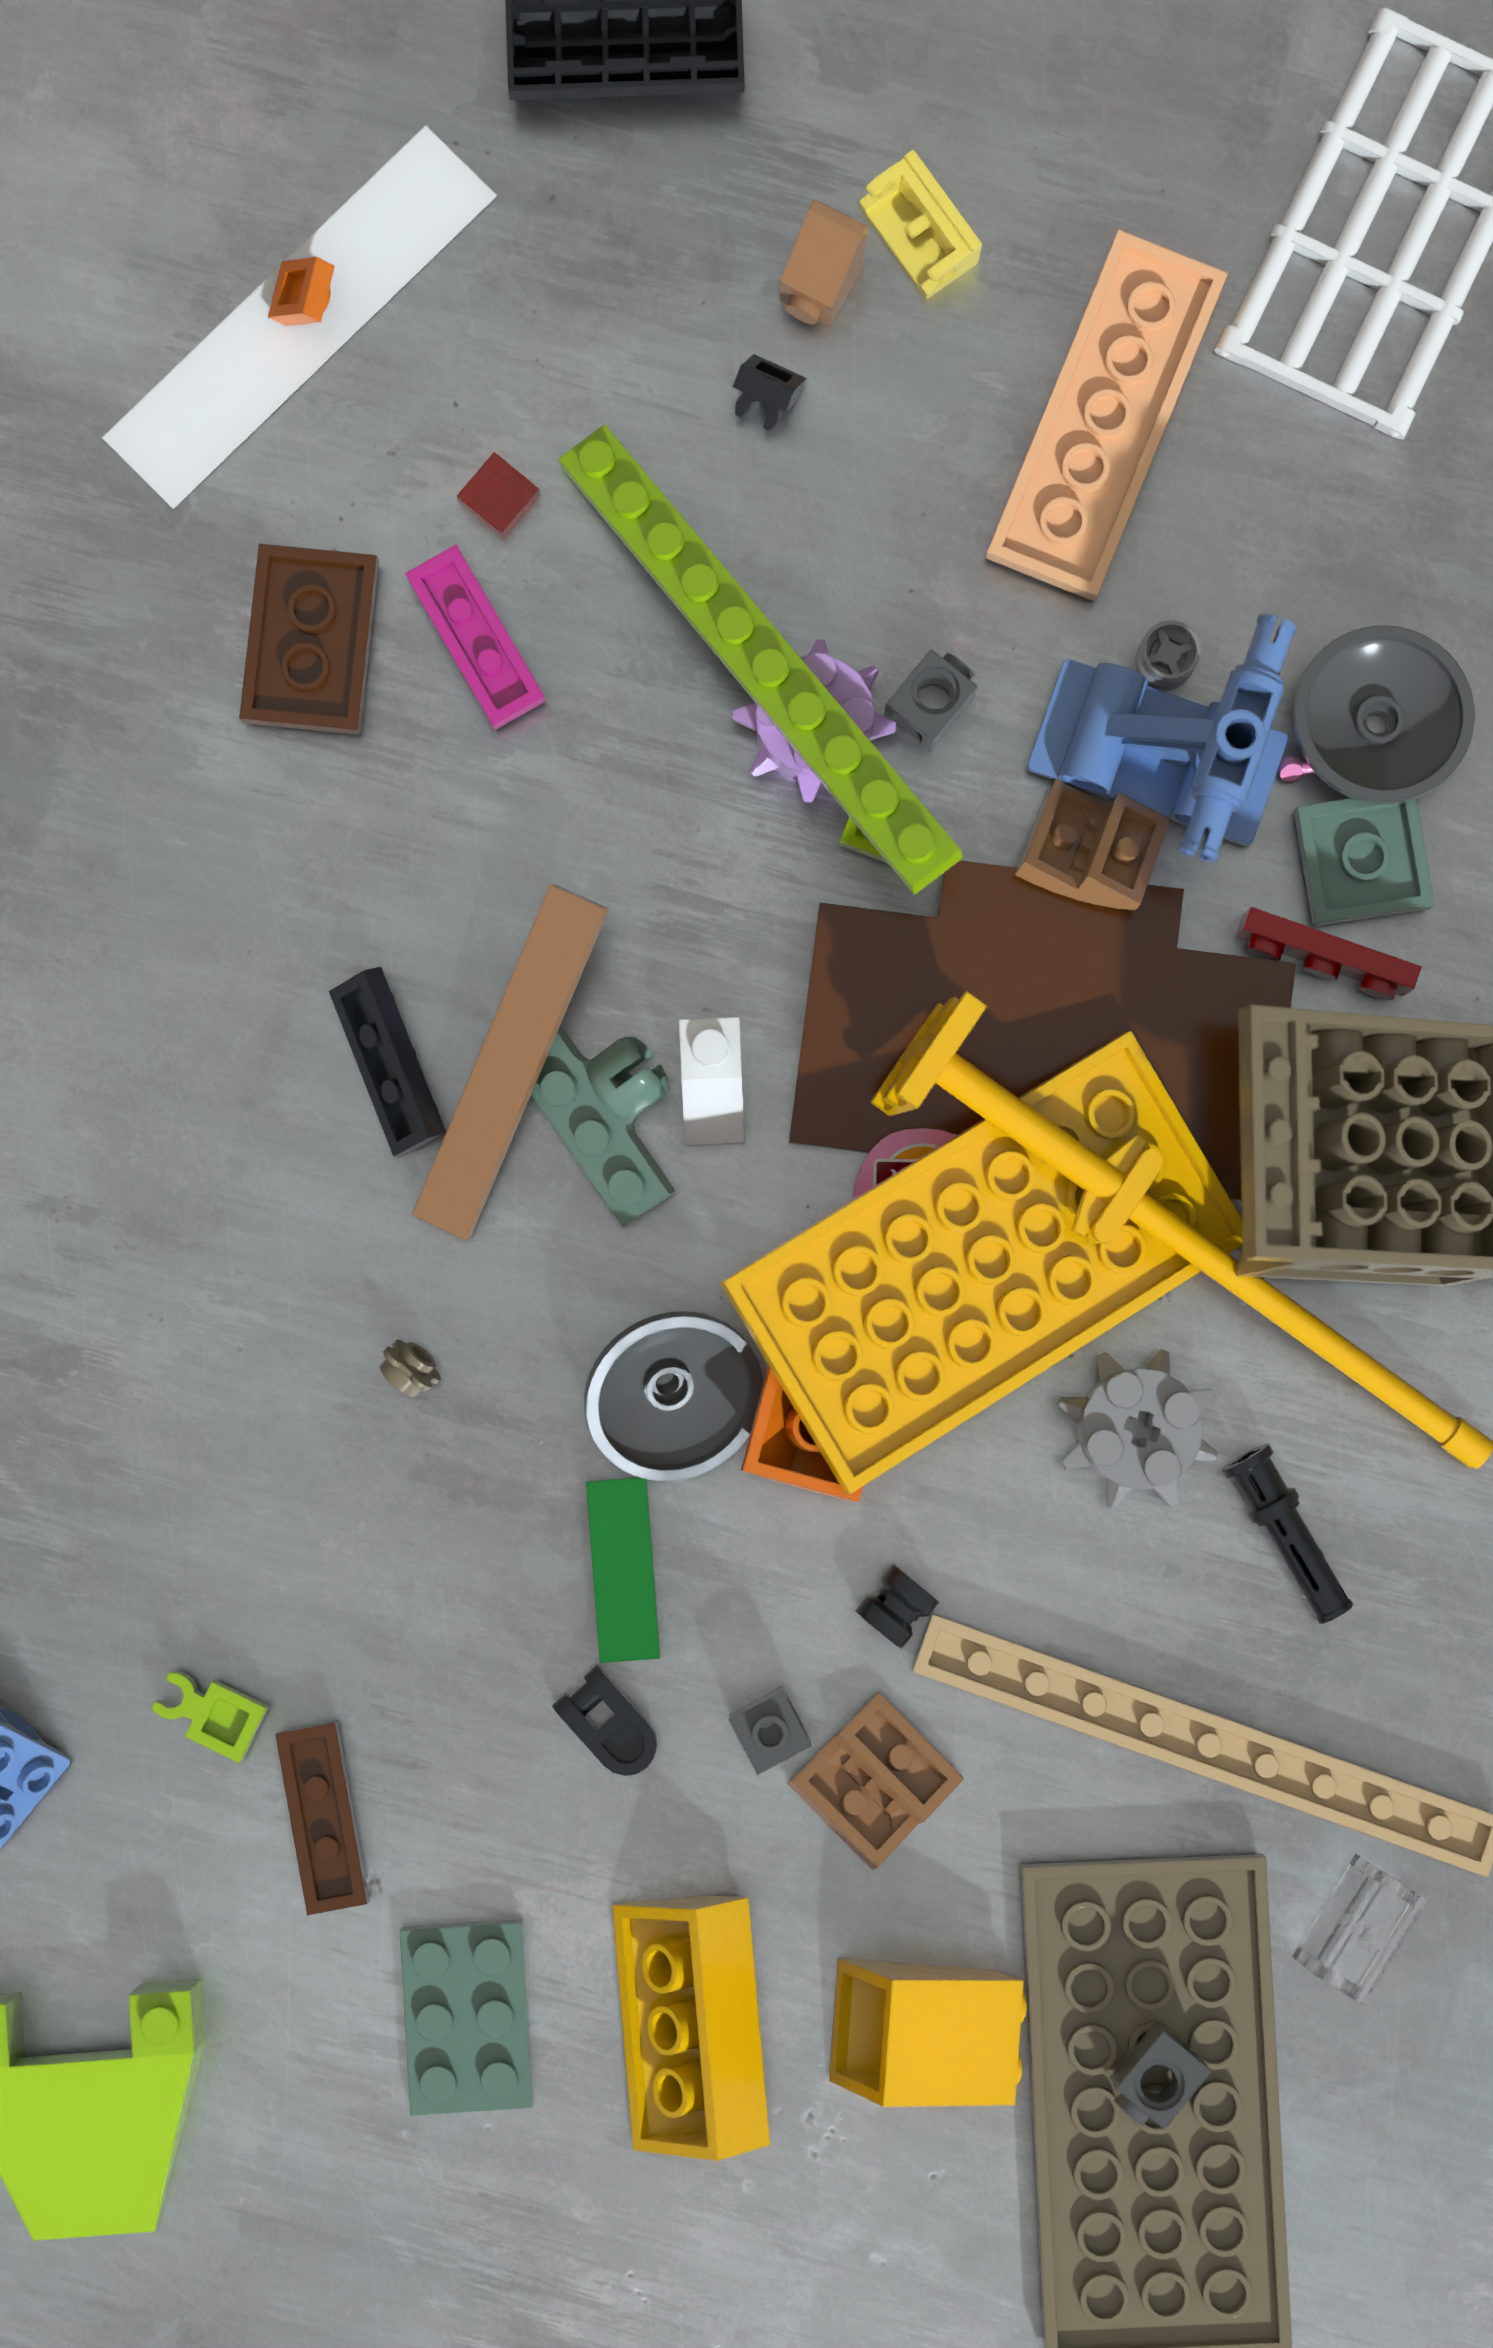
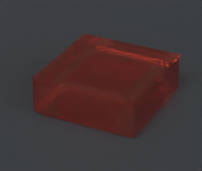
[456,452,540,538]

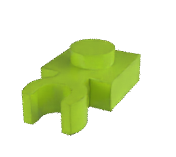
[152,1671,269,1763]

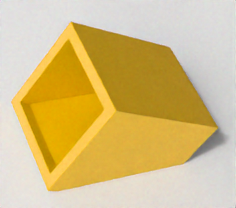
[829,1958,1027,2107]

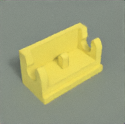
[859,149,982,300]

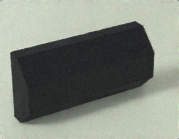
[505,0,745,100]

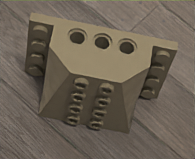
[1236,1005,1493,1287]

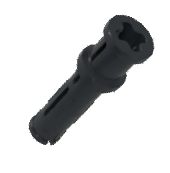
[1222,1443,1354,1624]

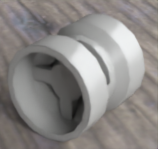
[1135,620,1201,691]

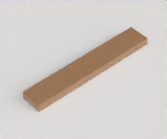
[412,884,609,1240]

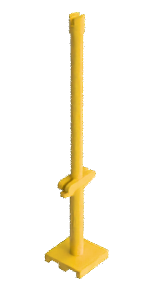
[870,992,1493,1469]

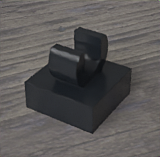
[732,354,807,430]

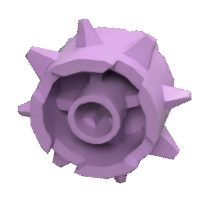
[732,640,896,803]

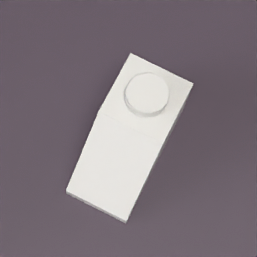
[679,1017,745,1146]

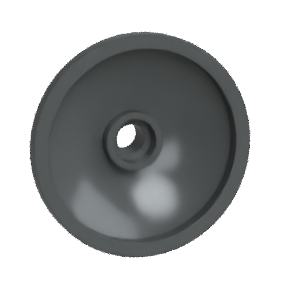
[1293,625,1475,804]
[584,1311,764,1481]

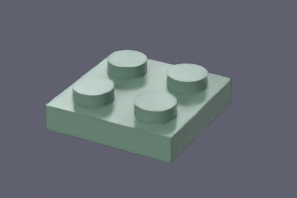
[1294,798,1435,927]

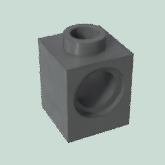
[884,649,978,753]
[729,1686,812,1775]
[1110,2020,1212,2129]

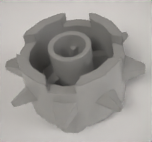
[1058,1349,1218,1509]

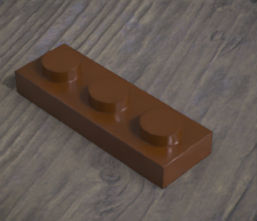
[275,1721,370,1915]

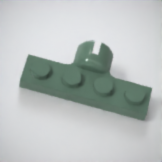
[531,1025,676,1227]

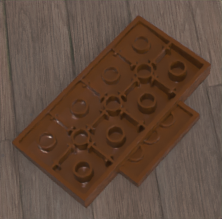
[789,860,1296,1202]

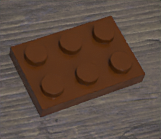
[239,544,379,735]

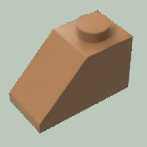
[779,199,867,327]

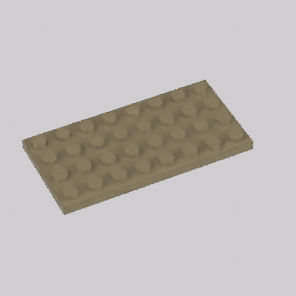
[1021,1854,1292,2348]

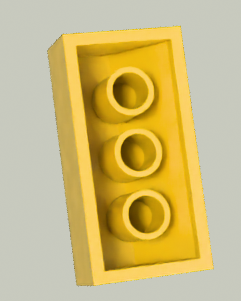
[612,1895,770,2161]

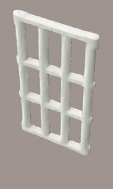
[1214,8,1493,439]

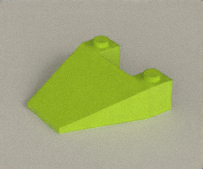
[0,1979,206,2241]

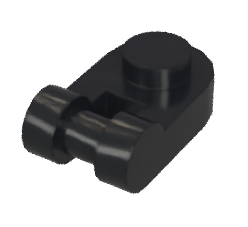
[552,1665,657,1776]

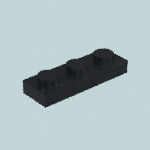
[329,967,446,1157]

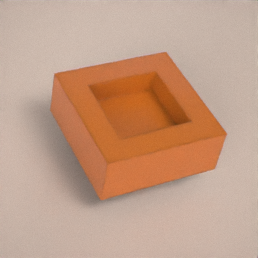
[268,257,335,326]

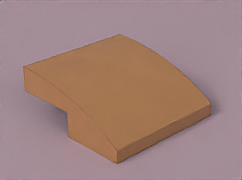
[1015,779,1170,910]
[787,1692,964,1870]

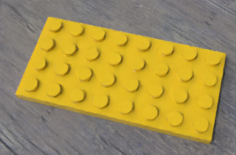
[719,1031,1243,1494]

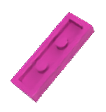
[405,544,546,730]

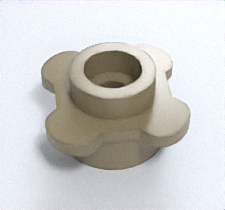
[380,1340,441,1397]

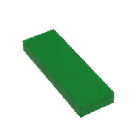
[586,1477,661,1663]

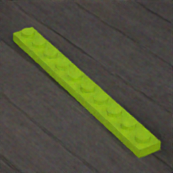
[558,424,963,895]

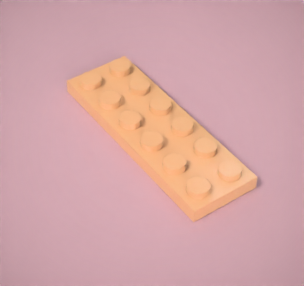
[986,230,1228,602]

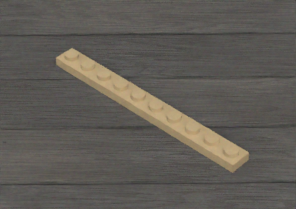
[912,1613,1493,1877]

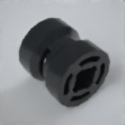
[855,1564,939,1649]

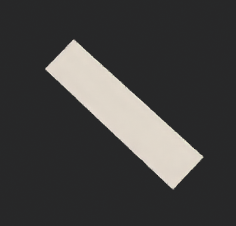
[102,125,497,509]

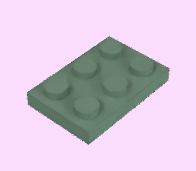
[400,1919,534,2116]

